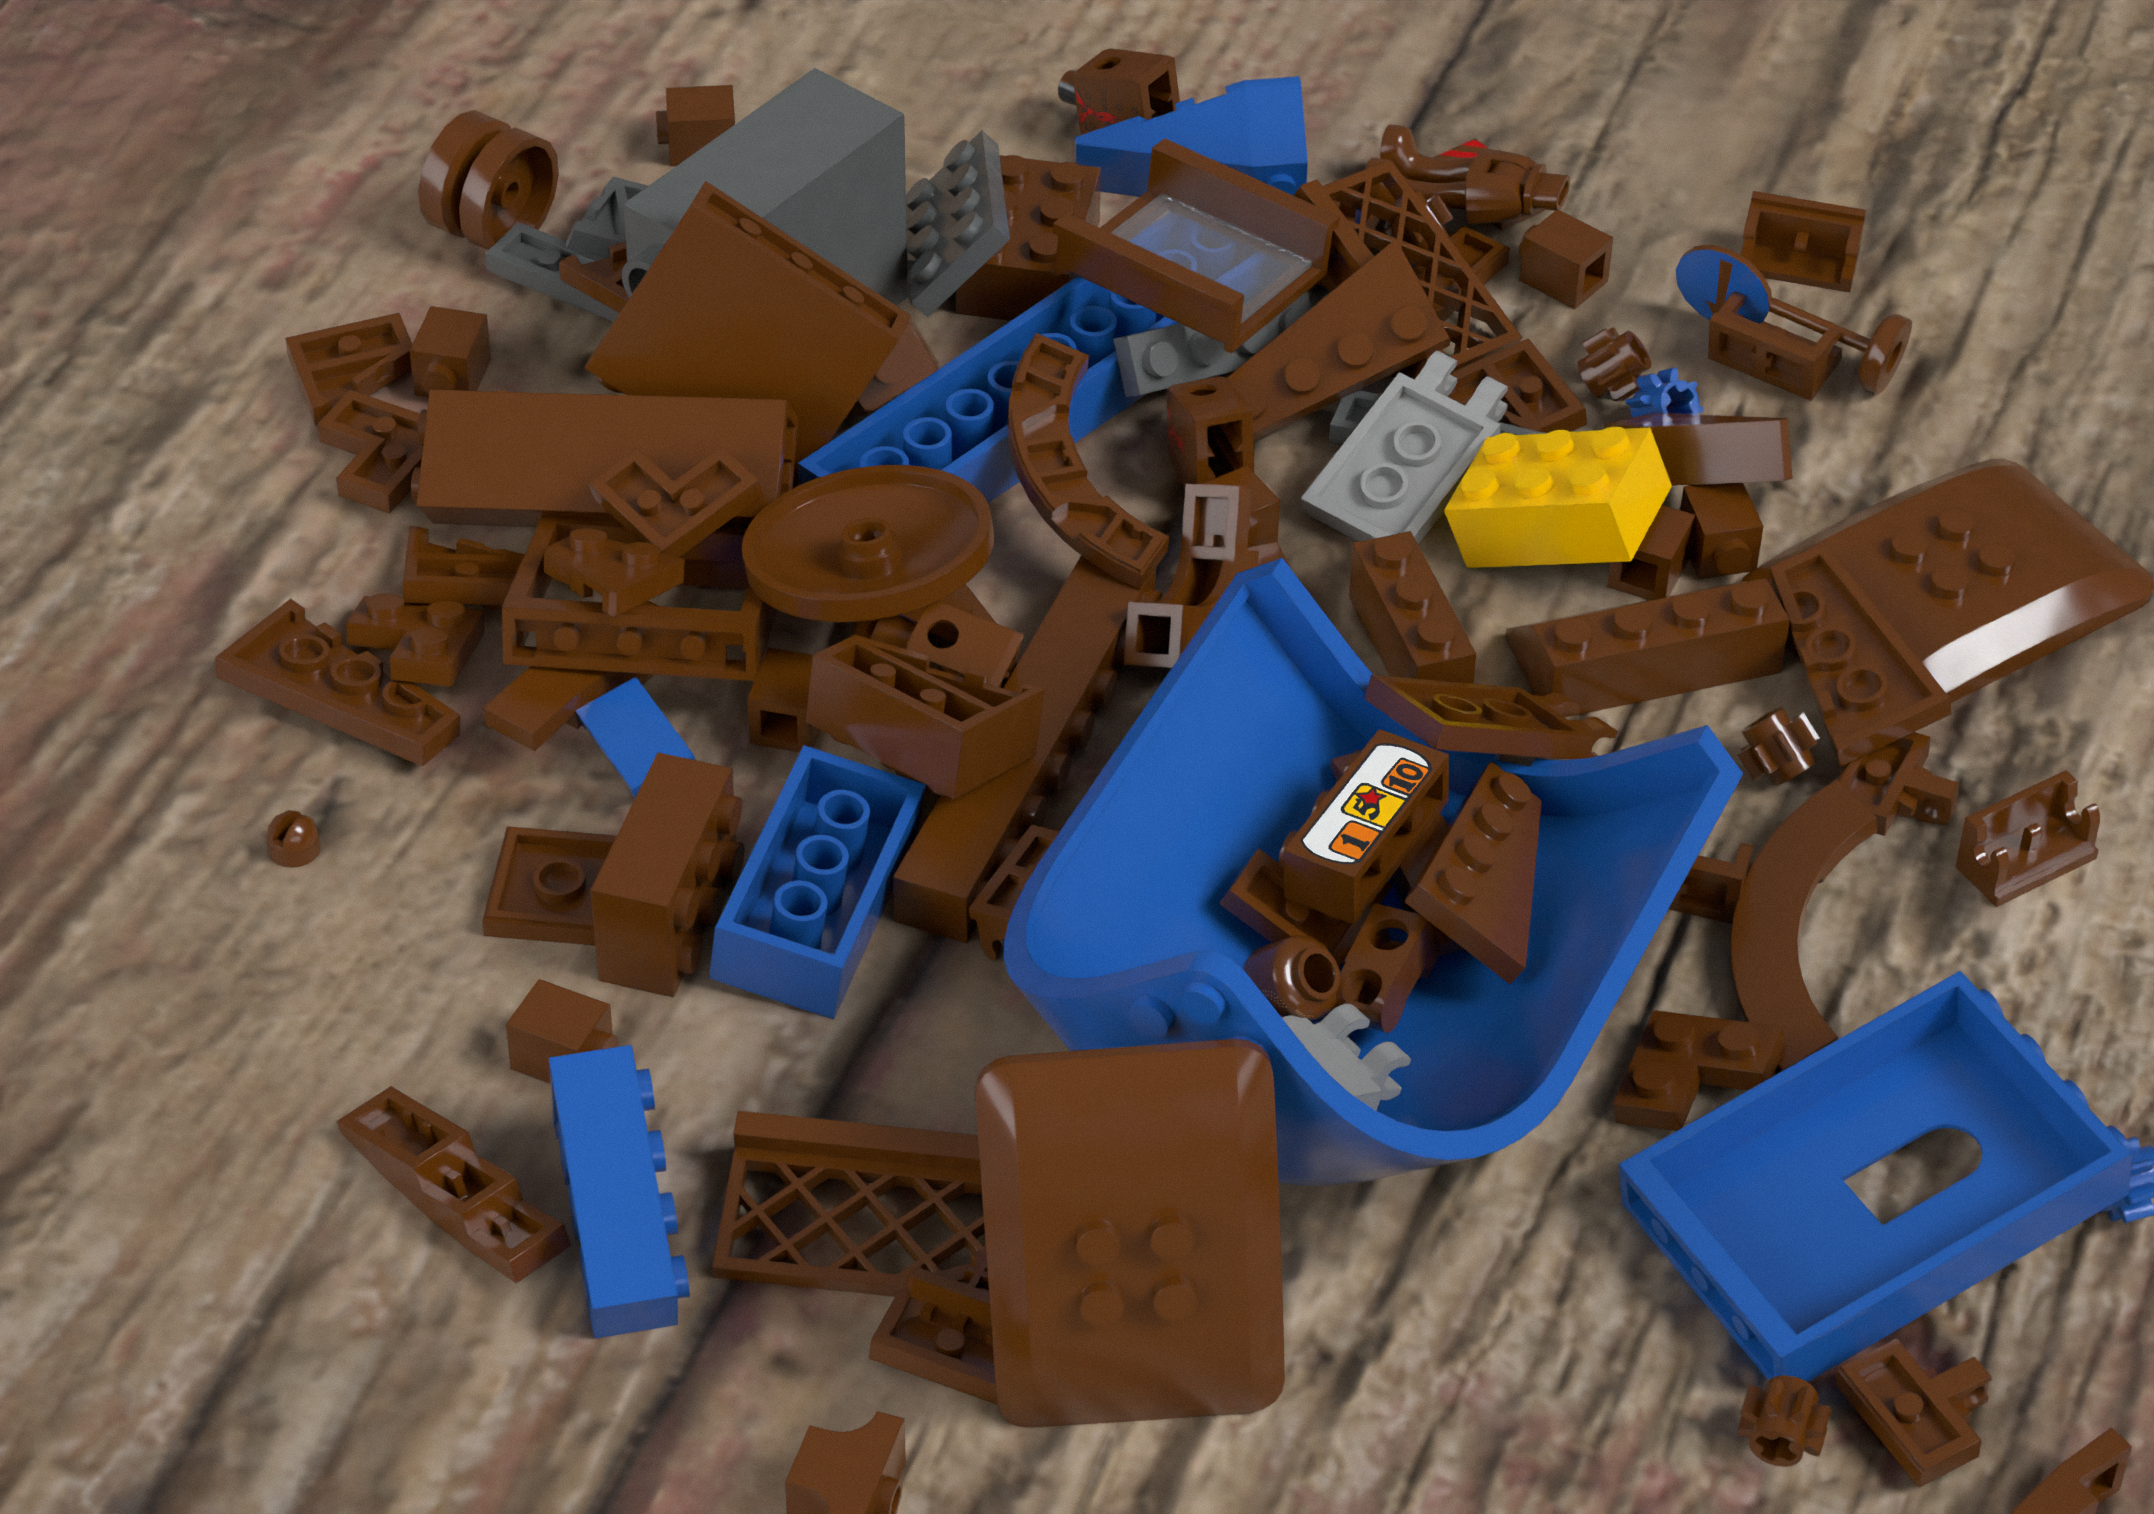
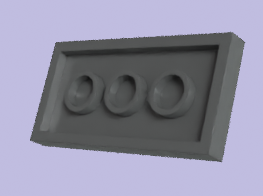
[906,130,1010,317]

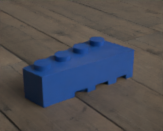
[549,1045,690,1339]

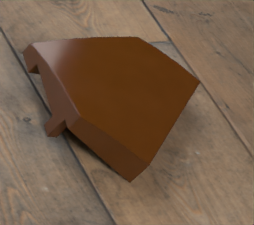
[869,1249,998,1405]

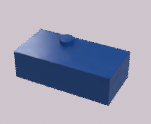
[709,745,926,1019]

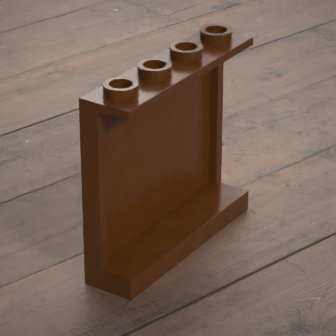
[585,181,911,489]

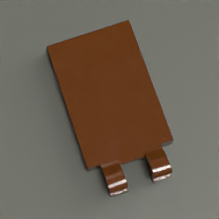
[1364,675,1618,760]

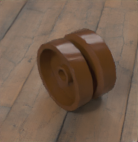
[418,110,559,250]

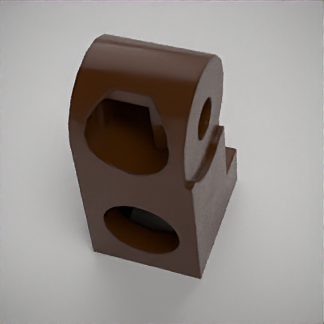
[1332,903,1438,1033]

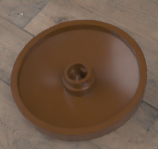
[742,465,994,622]

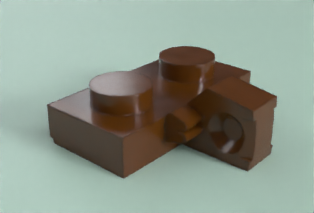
[1838,732,1959,836]
[1835,1338,1992,1487]

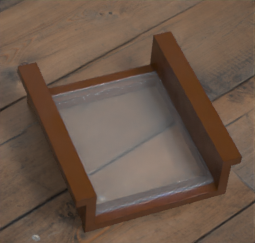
[1052,138,1340,354]

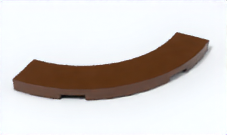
[1007,333,1169,590]
[1731,779,1878,1074]

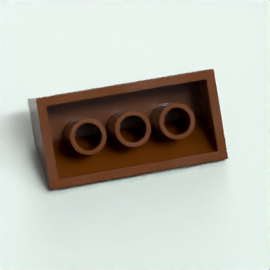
[1505,578,1790,717]

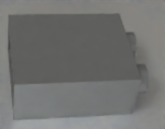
[622,68,908,305]

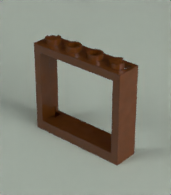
[502,515,777,681]

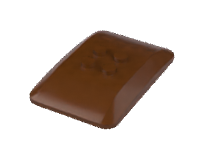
[1741,459,2154,703]
[975,1039,1285,1427]

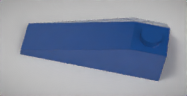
[1075,76,1308,197]

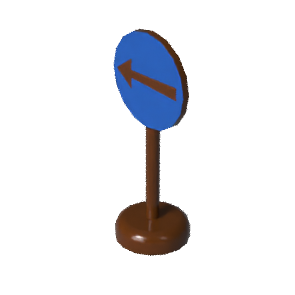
[1675,245,1912,395]

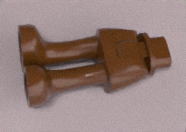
[1365,124,1570,225]

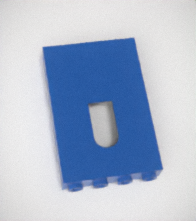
[1619,971,2133,1382]

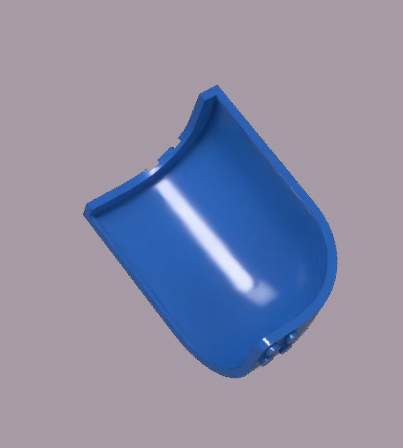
[1004,558,1743,1186]

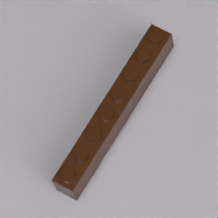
[893,556,1163,944]

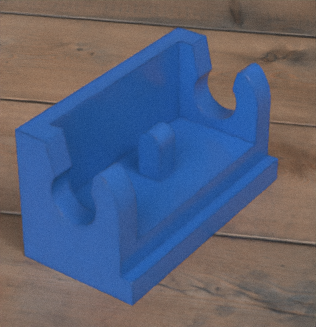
[575,677,696,798]

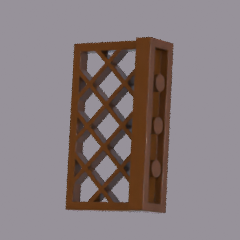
[1293,160,1523,380]
[712,1110,986,1297]

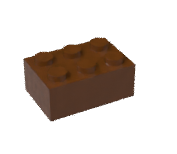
[956,155,1101,321]
[591,752,745,998]

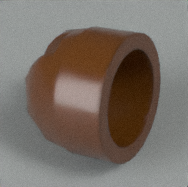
[266,810,321,868]

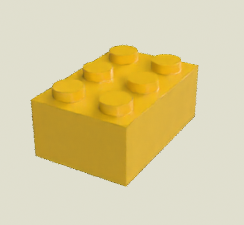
[1444,427,1672,568]

